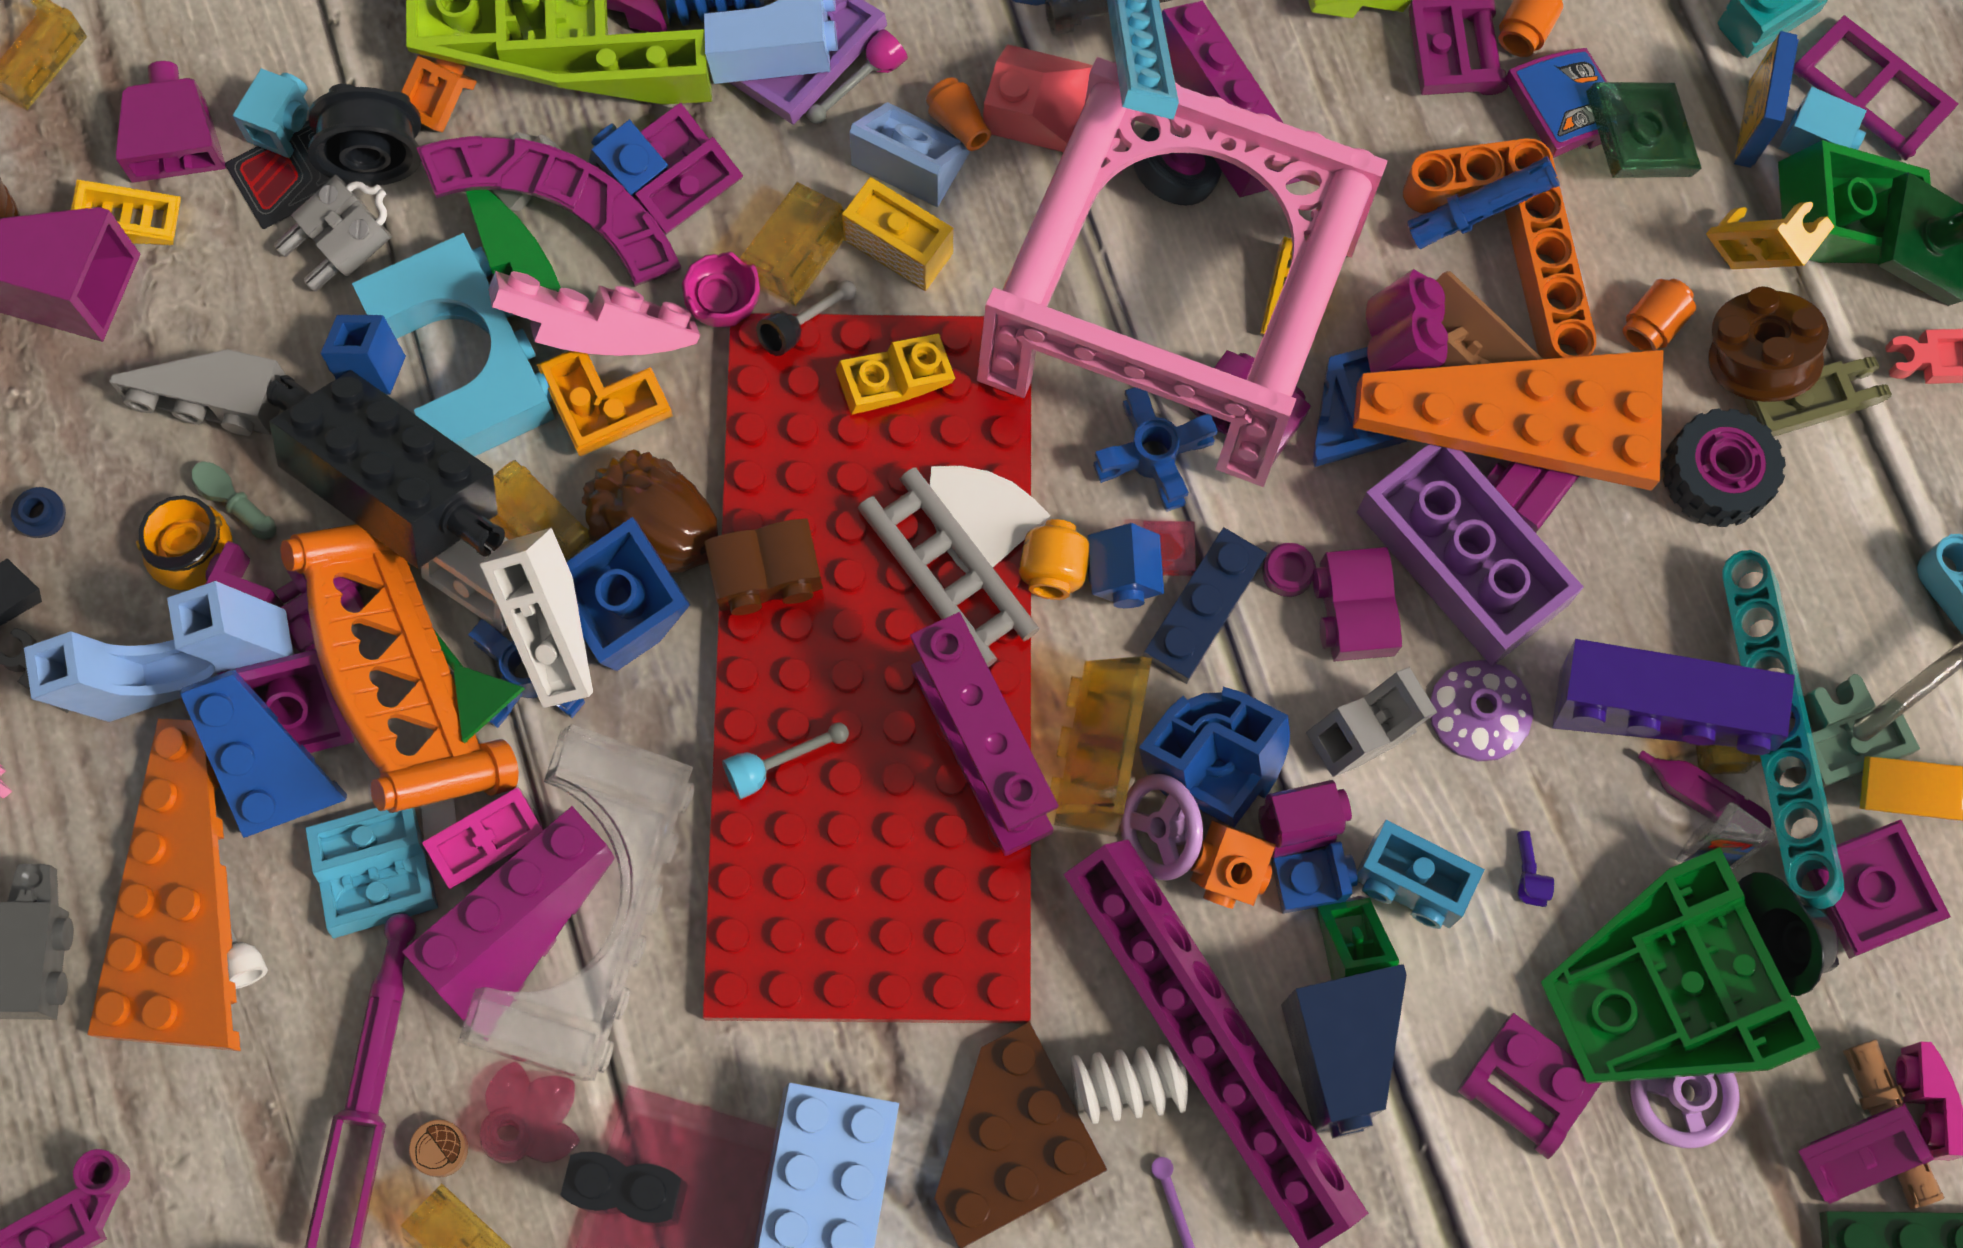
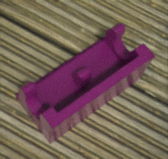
[1798,1102,1934,1204]

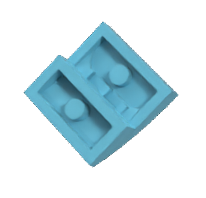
[306,808,438,939]

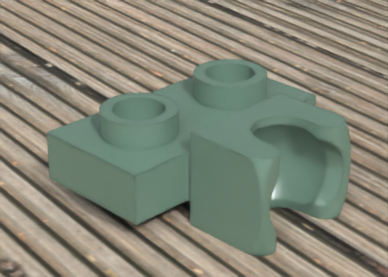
[1804,674,1920,788]

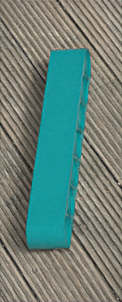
[1722,550,1844,909]

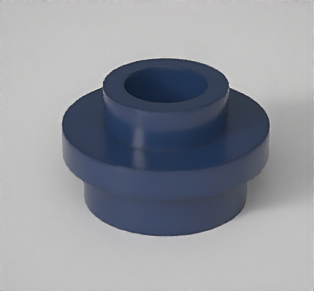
[11,487,66,538]

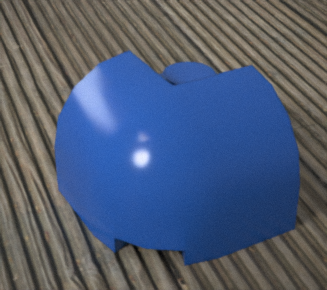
[1139,686,1290,828]

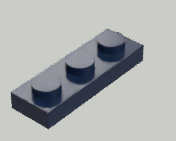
[1142,527,1268,684]

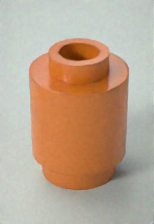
[1498,0,1564,57]
[1622,279,1696,351]

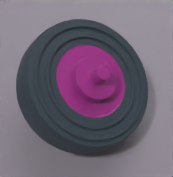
[1133,126,1222,206]

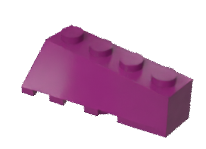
[1162,0,1303,198]
[402,806,615,1042]

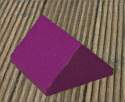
[217,649,355,753]

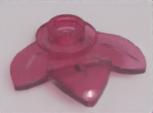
[480,1061,580,1163]

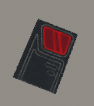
[225,120,348,229]

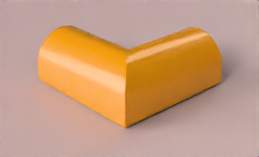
[537,351,673,456]

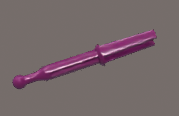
[305,913,416,1248]

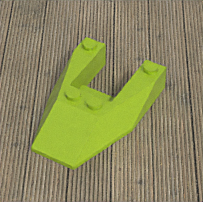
[406,0,712,105]

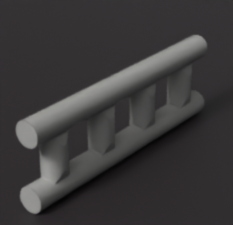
[858,467,1040,667]

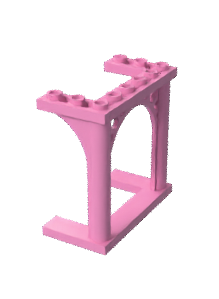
[977,57,1388,487]

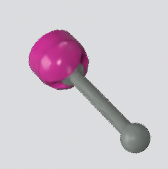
[807,29,908,124]

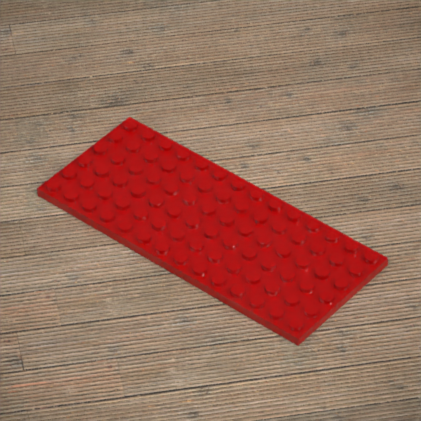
[703,313,1031,1024]

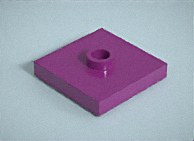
[1807,819,1951,959]

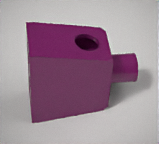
[116,61,226,183]

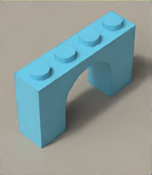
[352,233,555,456]

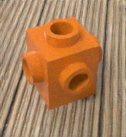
[1190,820,1276,909]

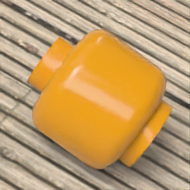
[1019,519,1089,600]

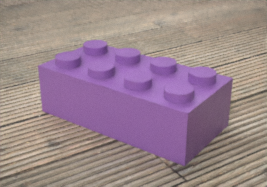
[1356,444,1584,667]

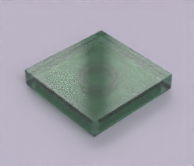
[1586,82,1702,178]

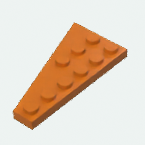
[1353,350,1664,491]
[87,718,241,1051]

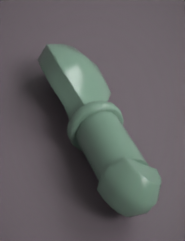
[191,461,276,540]

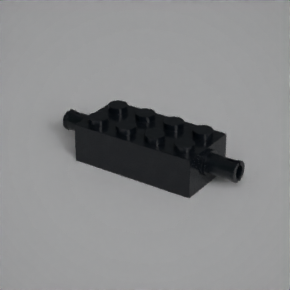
[267,370,505,569]

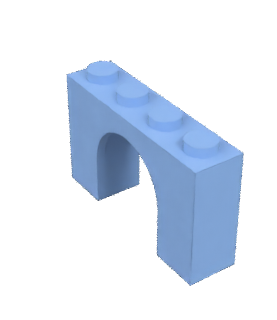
[704,0,838,84]
[24,581,294,722]

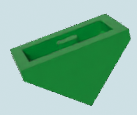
[1317,898,1399,980]

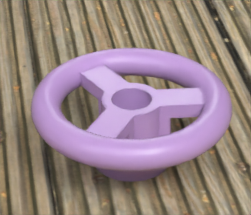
[1120,774,1203,881]
[1630,1073,1740,1149]

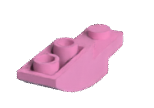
[488,271,700,356]

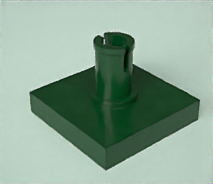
[1878,172,1963,306]

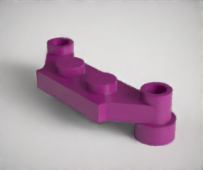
[0,1149,130,1248]

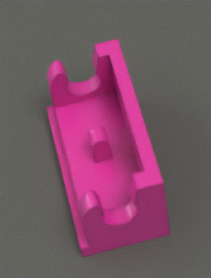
[422,787,544,890]

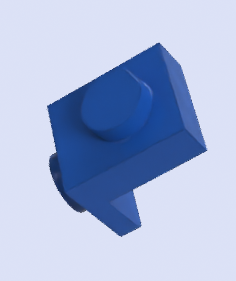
[588,119,668,197]

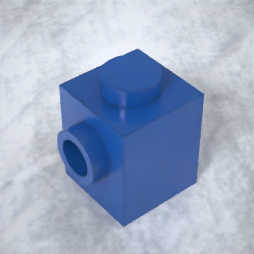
[321,315,406,395]
[1088,523,1164,609]

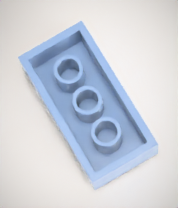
[754,1083,899,1248]

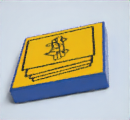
[1734,31,1799,168]

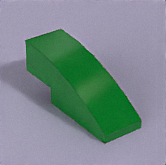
[465,190,561,322]

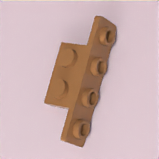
[1436,271,1543,367]

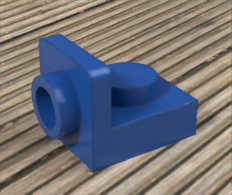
[1271,841,1358,914]

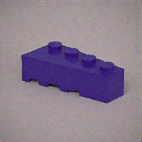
[1552,639,1795,755]

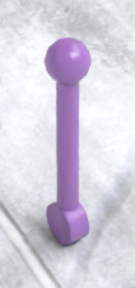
[1151,1157,1195,1248]

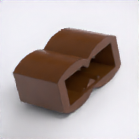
[704,519,823,615]

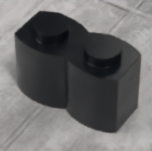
[560,1152,688,1227]

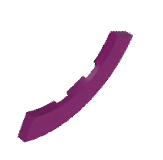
[417,136,682,287]

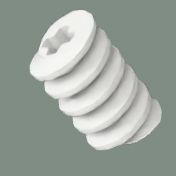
[1071,1044,1188,1124]

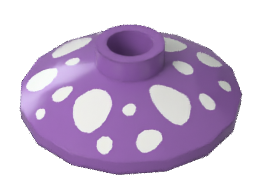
[1430,660,1534,762]

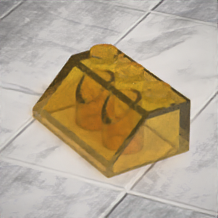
[1050,656,1152,837]

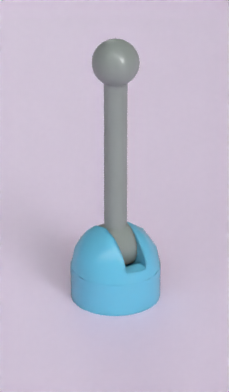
[722,722,849,800]

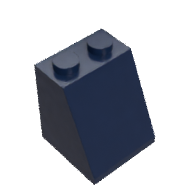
[1281,964,1407,1139]

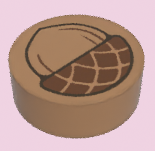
[409,1120,468,1178]

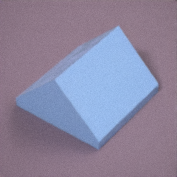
[849,102,970,207]

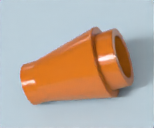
[926,77,991,151]

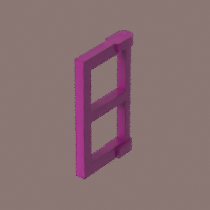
[1793,15,1959,161]

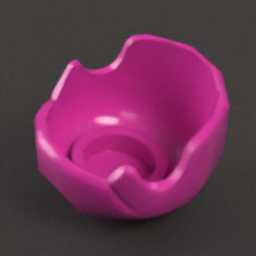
[682,252,760,327]

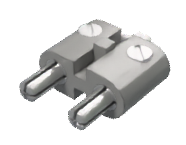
[274,174,392,292]

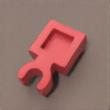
[1885,329,1963,384]

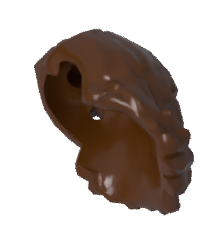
[582,449,718,573]

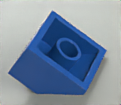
[567,517,690,671]

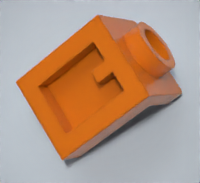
[401,55,477,132]

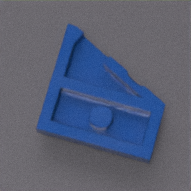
[1312,347,1408,467]

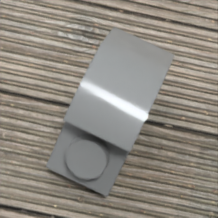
[1306,667,1437,777]

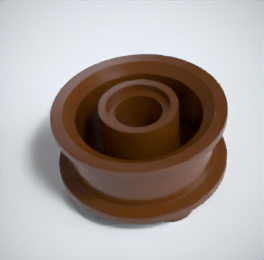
[1708,286,1829,402]

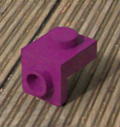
[206,541,284,607]

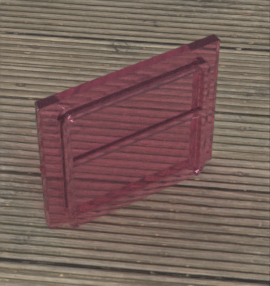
[576,1086,776,1248]

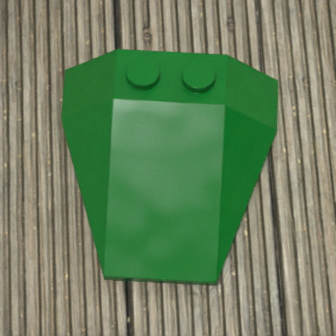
[1541,847,1821,1084]

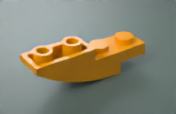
[1859,756,1963,821]

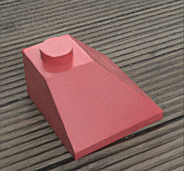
[983,44,1093,152]

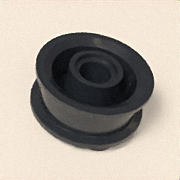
[308,84,421,186]

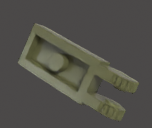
[1743,356,1892,437]

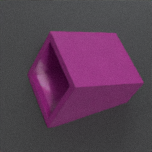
[0,207,141,342]

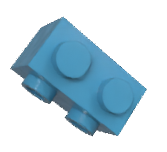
[1357,820,1485,929]

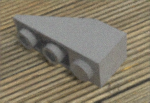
[109,349,287,436]

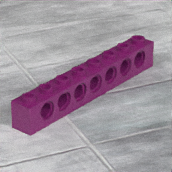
[1063,839,1369,1248]

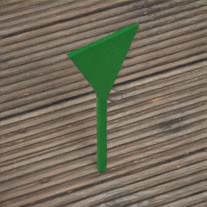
[434,630,525,743]

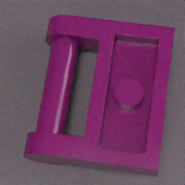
[1408,0,1508,95]
[1457,1013,1602,1159]

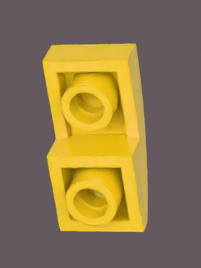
[835,334,955,415]

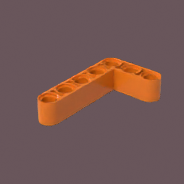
[1403,138,1596,359]

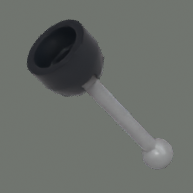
[756,280,856,356]

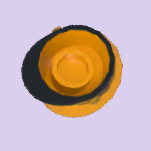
[136,495,232,590]

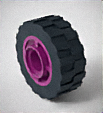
[1662,408,1786,527]

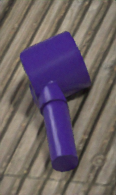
[1517,831,1554,907]

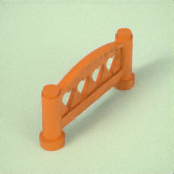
[280,524,519,813]

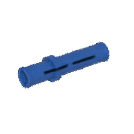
[1407,156,1560,250]

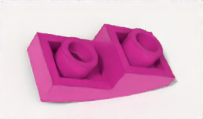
[1895,1041,1963,1161]

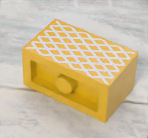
[842,176,954,291]

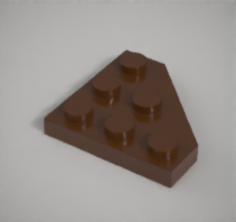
[934,1022,1107,1248]

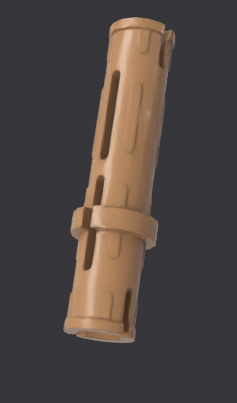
[1843,1039,1945,1209]

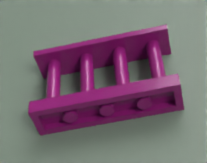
[910,612,1059,856]

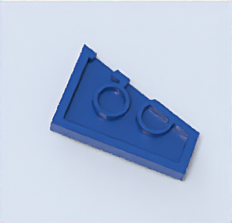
[180,669,347,838]

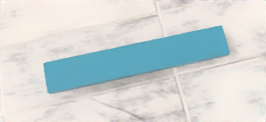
[1107,0,1179,120]

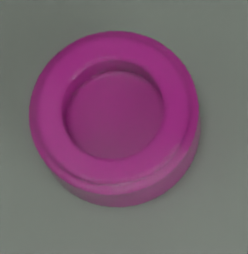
[1262,543,1316,597]

